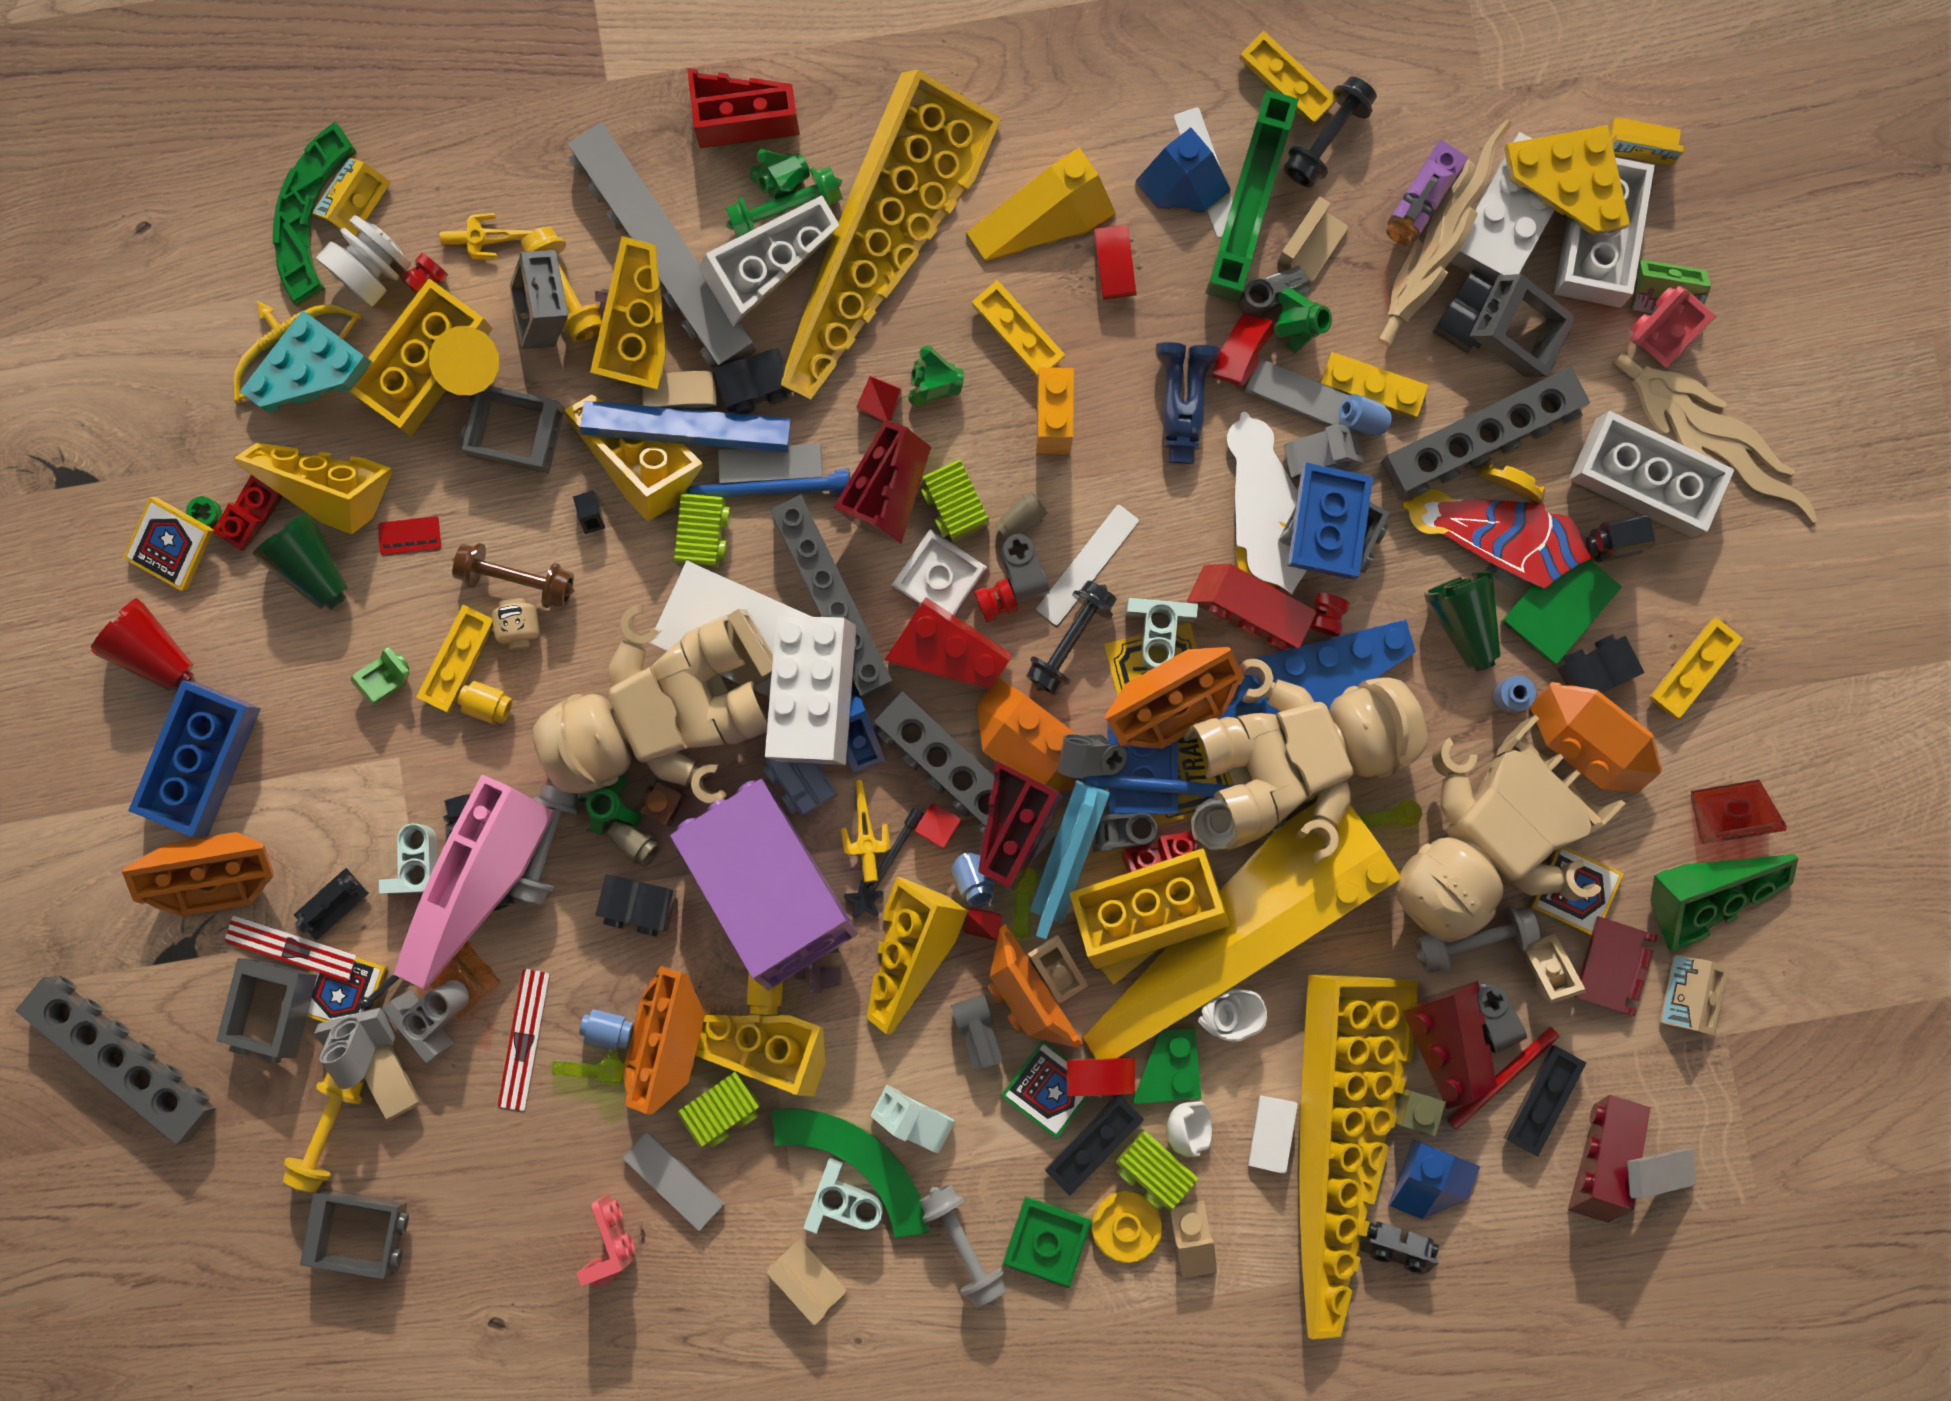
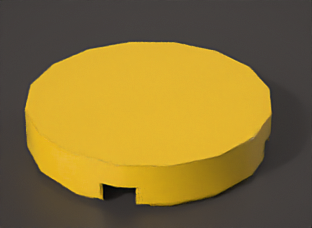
[429,326,499,396]
[1091,1190,1162,1263]

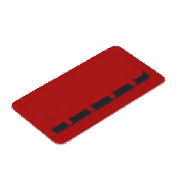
[378,516,441,555]

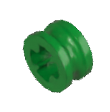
[186,496,222,528]

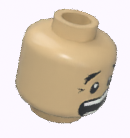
[492,598,540,651]

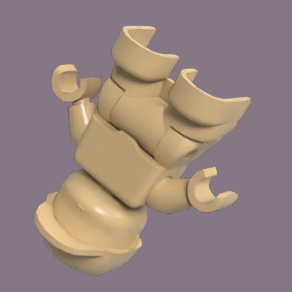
[533,604,768,803]
[1184,659,1428,863]
[1395,715,1625,942]

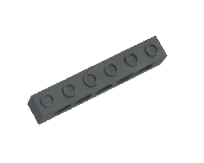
[1381,366,1590,499]
[770,495,894,699]
[874,691,1056,861]
[15,976,216,1145]

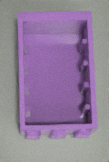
[670,779,858,991]

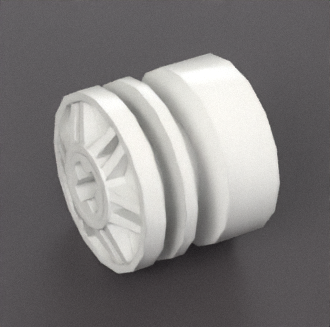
[316,215,411,307]

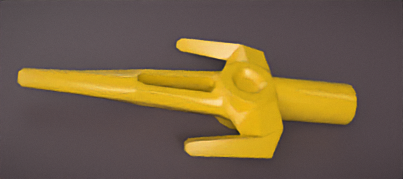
[440,213,532,260]
[841,780,890,883]

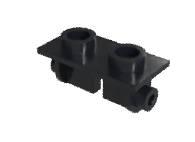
[293,868,369,941]
[1360,1221,1439,1274]

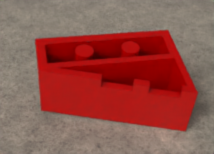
[687,68,800,149]
[1187,564,1317,652]
[884,597,1012,689]

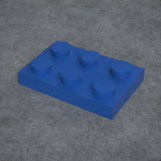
[1288,462,1373,580]
[1108,709,1178,814]

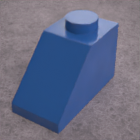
[846,687,886,773]

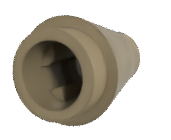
[995,492,1048,539]
[607,819,661,867]

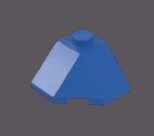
[1135,127,1231,212]
[1388,1139,1480,1219]

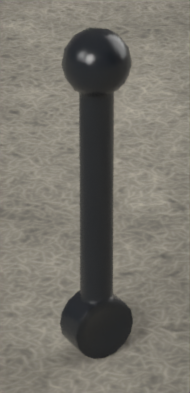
[358,975,400,1011]

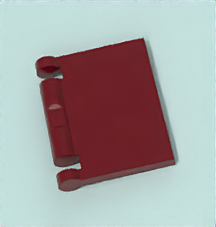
[1574,916,1658,1016]

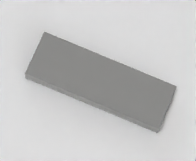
[1245,358,1350,426]
[718,443,823,484]
[622,1131,725,1231]
[1627,1149,1696,1199]

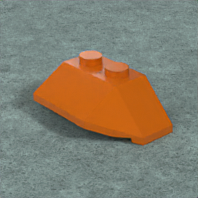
[1104,647,1245,749]
[976,678,1083,792]
[1530,682,1662,793]
[122,832,274,916]
[988,924,1083,1047]
[624,966,705,1115]

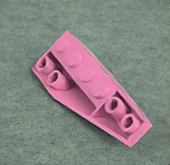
[393,775,555,990]

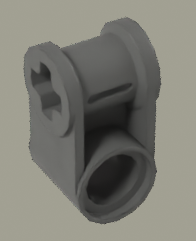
[1001,534,1050,604]
[1057,733,1127,778]
[1093,813,1158,852]
[1476,983,1527,1054]

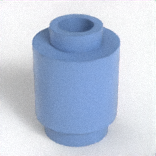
[1339,394,1391,436]
[1493,676,1536,713]
[951,853,995,907]
[579,1009,634,1051]

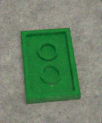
[1501,559,1622,666]

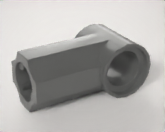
[1239,265,1310,317]
[951,995,1002,1071]

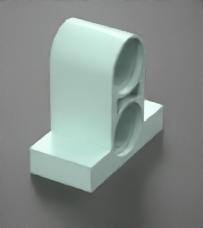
[1125,598,1198,670]
[379,823,438,894]
[870,1084,956,1154]
[803,1157,883,1233]

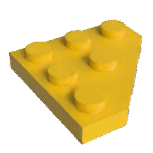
[1504,125,1630,235]

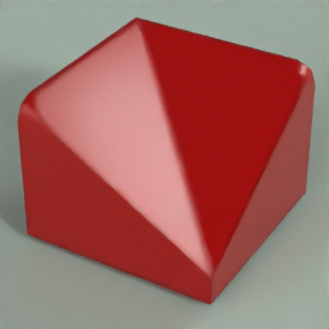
[856,376,902,423]
[914,802,962,849]
[964,907,1003,941]

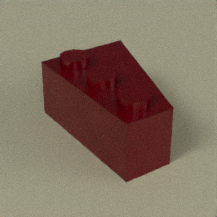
[833,420,931,544]
[978,761,1064,891]
[1402,980,1497,1109]
[1568,1095,1651,1223]

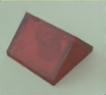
[1691,779,1787,844]

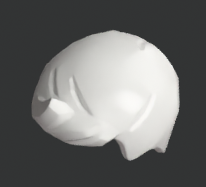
[1198,987,1267,1042]

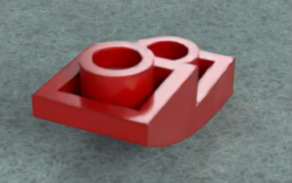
[1094,224,1137,300]
[1212,313,1274,386]
[213,475,283,551]
[1122,831,1199,873]
[1067,1057,1135,1096]

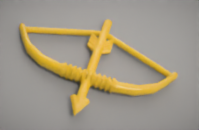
[233,300,362,404]

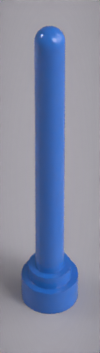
[686,469,851,497]
[1083,775,1234,798]

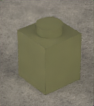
[1395,1088,1445,1136]

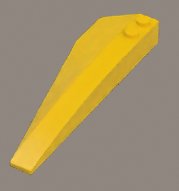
[781,69,1001,400]
[1083,802,1400,1059]
[1299,974,1418,1339]

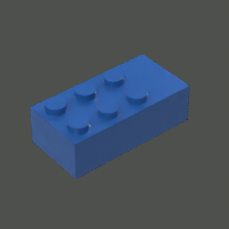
[128,680,261,837]

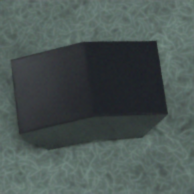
[573,490,605,534]

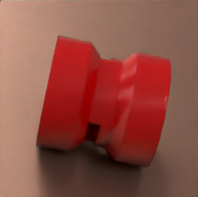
[400,252,448,294]
[974,578,1019,623]
[1309,592,1350,636]

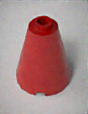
[90,598,194,691]

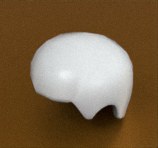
[1191,798,1235,850]
[1166,1102,1212,1157]

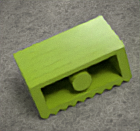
[920,459,989,543]
[674,494,731,570]
[676,1072,761,1148]
[1115,1129,1198,1211]

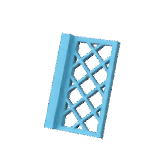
[1030,780,1110,939]

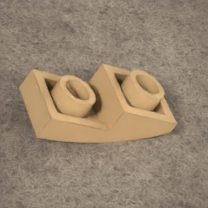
[642,371,716,410]
[364,1043,420,1121]

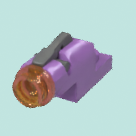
[1386,140,1468,246]

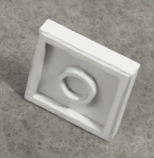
[891,529,987,616]

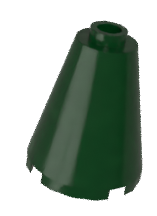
[253,512,348,610]
[1424,571,1501,671]

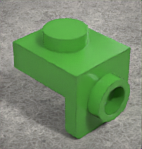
[350,647,410,707]

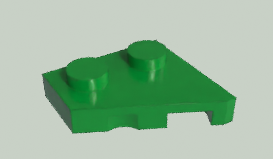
[1133,1027,1202,1104]

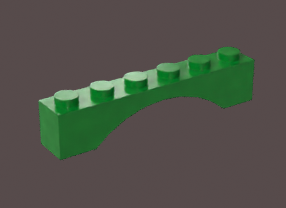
[1205,89,1299,303]

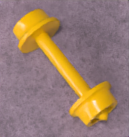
[521,227,602,343]
[282,1072,364,1193]

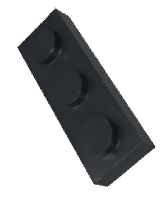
[1504,1045,1587,1157]
[1044,1095,1144,1196]

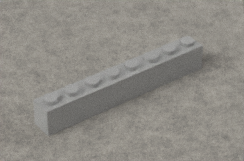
[568,121,756,367]

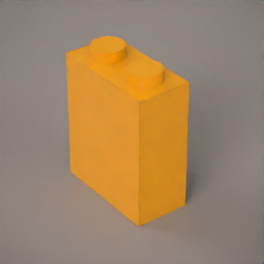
[1036,367,1074,455]

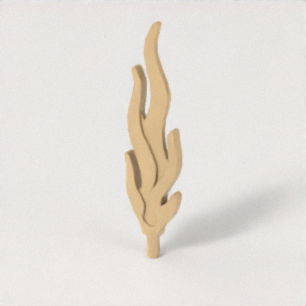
[1378,119,1512,346]
[1612,352,1817,524]

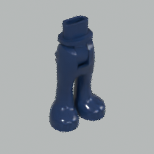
[1155,342,1220,464]

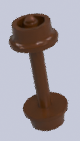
[452,543,575,608]

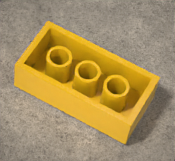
[348,279,493,437]
[1069,848,1230,969]

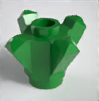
[748,148,810,204]
[1274,287,1332,354]
[908,344,964,407]
[578,775,642,836]

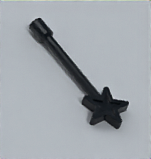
[844,807,924,918]

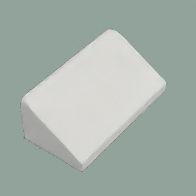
[1248,1095,1298,1174]

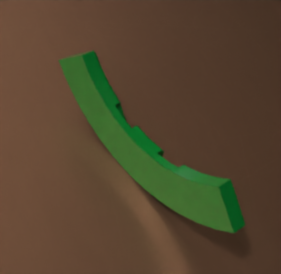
[273,121,357,307]
[771,1108,930,1238]

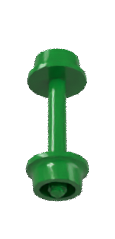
[726,166,843,238]

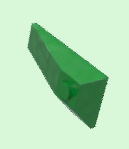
[1650,854,1799,952]

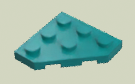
[240,310,372,413]

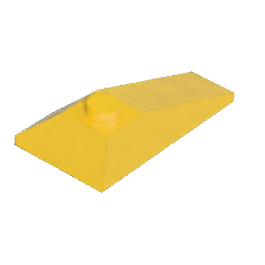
[966,147,1116,262]
[590,236,666,390]
[564,395,703,522]
[234,442,392,534]
[866,877,968,1035]
[695,1015,826,1097]

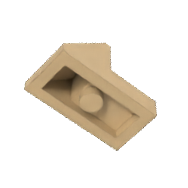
[1522,934,1585,1004]
[1028,935,1088,1004]
[1169,1201,1217,1279]

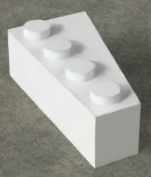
[698,196,839,327]

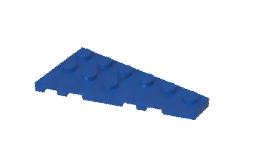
[1218,619,1416,719]

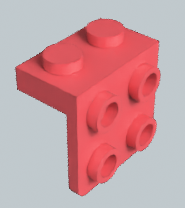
[1629,286,1717,368]
[576,1194,636,1288]

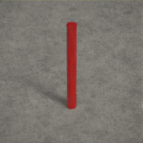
[1447,1026,1560,1131]

